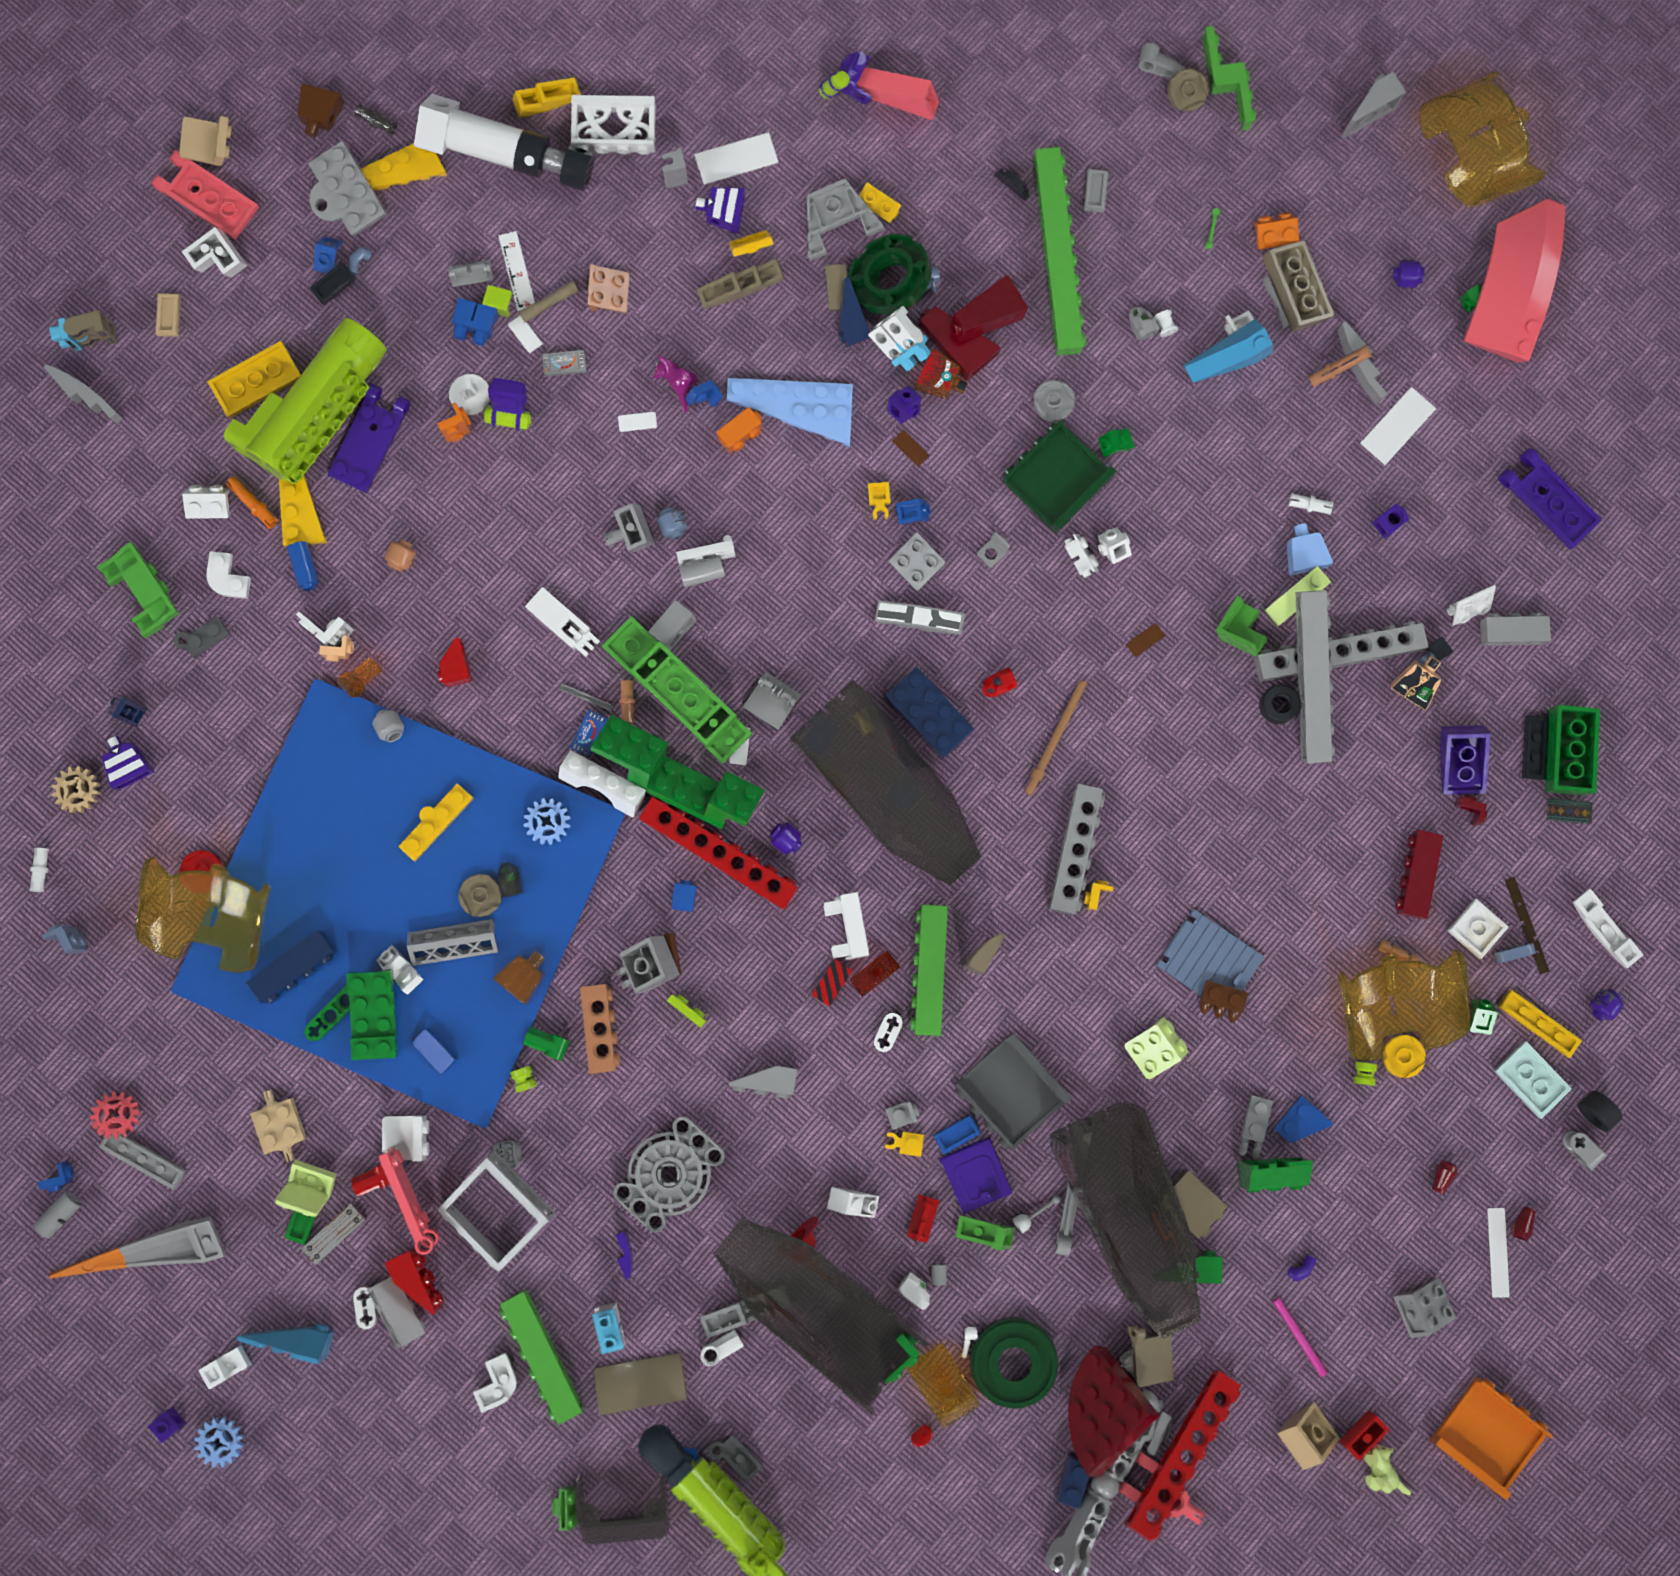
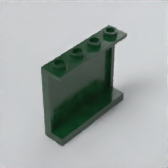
[1002,419,1117,534]

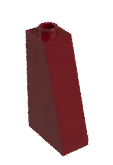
[950,275,1028,342]
[919,306,1001,381]

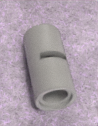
[679,556,725,588]
[33,1191,82,1239]

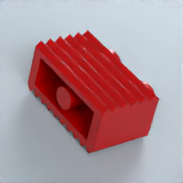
[1339,1410,1389,1461]

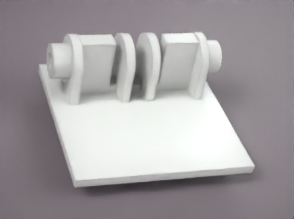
[1447,585,1496,626]

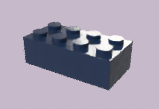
[884,667,974,760]

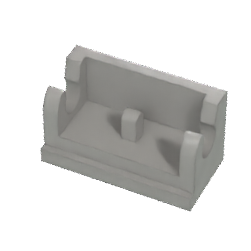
[662,148,688,189]
[648,600,697,651]

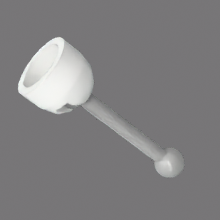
[1012,1195,1061,1234]

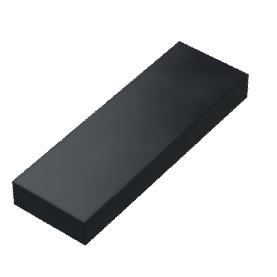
[1522,715,1549,781]

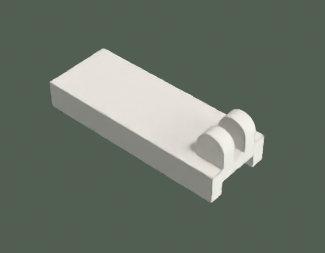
[676,535,736,567]

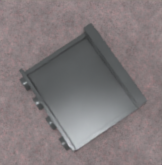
[954,1033,1072,1151]

